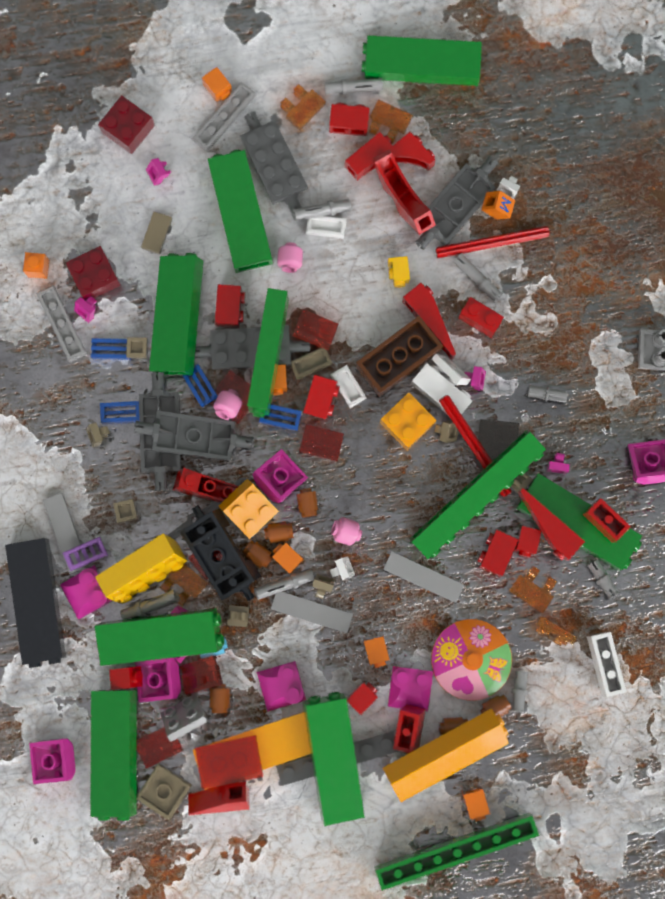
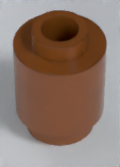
[296,488,319,518]
[264,521,294,543]
[242,540,273,569]
[210,684,230,713]
[480,694,512,717]
[439,717,468,735]

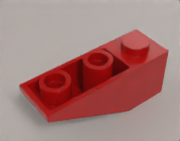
[173,468,239,503]
[188,781,250,815]

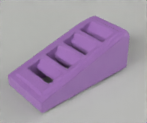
[63,536,108,571]

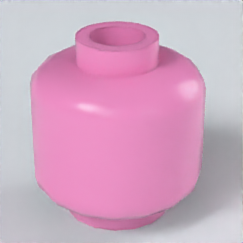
[277,242,303,273]
[213,389,243,420]
[331,517,362,546]

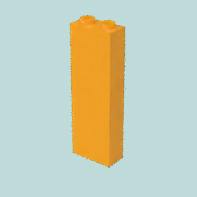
[383,708,509,802]
[193,711,311,790]

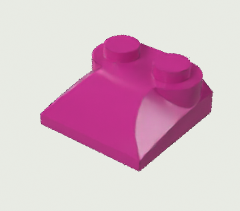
[627,439,665,485]
[252,449,308,503]
[60,565,113,620]
[135,657,181,703]
[257,661,306,712]
[388,666,433,712]
[29,738,76,784]

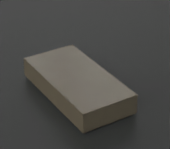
[141,211,172,254]
[290,346,333,381]

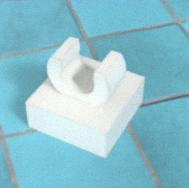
[497,176,520,199]
[330,557,355,580]

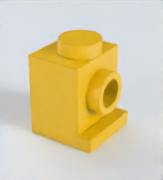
[387,256,410,288]

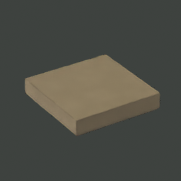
[137,763,192,821]

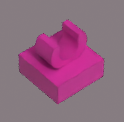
[145,158,171,186]
[74,296,97,323]
[464,366,486,391]
[546,453,570,474]

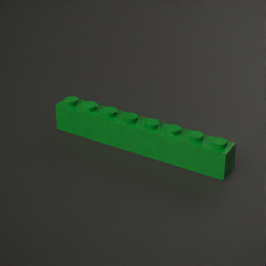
[409,430,546,559]
[374,813,539,891]

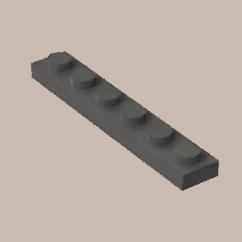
[276,731,398,786]

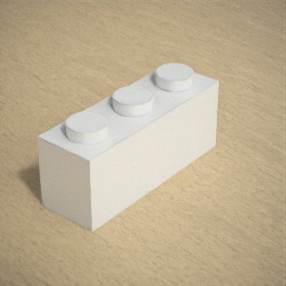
[411,363,472,415]
[587,632,627,697]

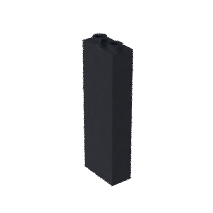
[5,538,66,668]

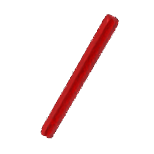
[436,226,549,258]
[439,395,512,497]

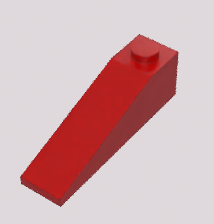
[402,283,456,360]
[518,488,585,561]

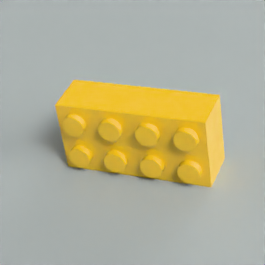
[95,533,187,604]

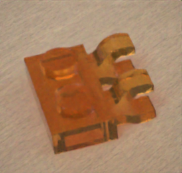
[280,84,326,131]
[369,99,413,143]
[160,564,208,606]
[509,566,557,613]
[535,616,577,646]

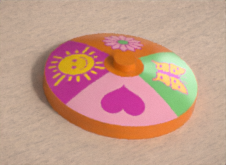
[431,619,512,701]

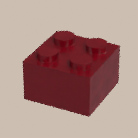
[98,95,155,155]
[65,246,121,301]

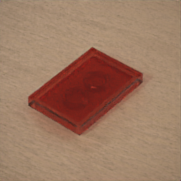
[195,735,264,789]

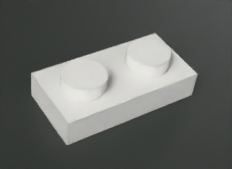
[431,353,471,385]

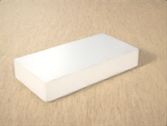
[306,216,347,239]
[330,365,367,409]

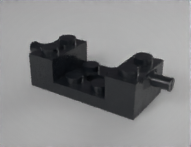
[180,505,262,601]

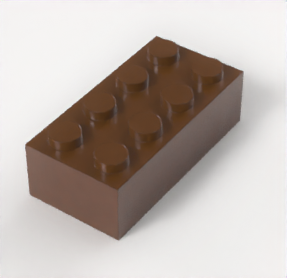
[356,316,443,398]

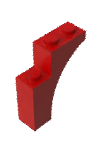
[345,132,435,181]
[372,150,436,235]

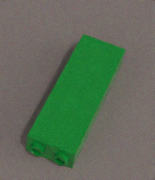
[361,35,482,86]
[208,149,273,273]
[149,253,204,375]
[247,288,289,418]
[516,473,642,571]
[94,608,224,666]
[90,690,137,821]
[303,692,365,826]

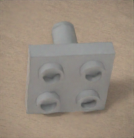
[638,329,665,371]
[160,694,209,744]

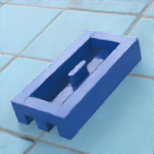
[91,338,131,360]
[182,364,218,407]
[100,401,140,424]
[259,404,302,431]

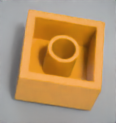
[380,393,437,451]
[218,479,279,539]

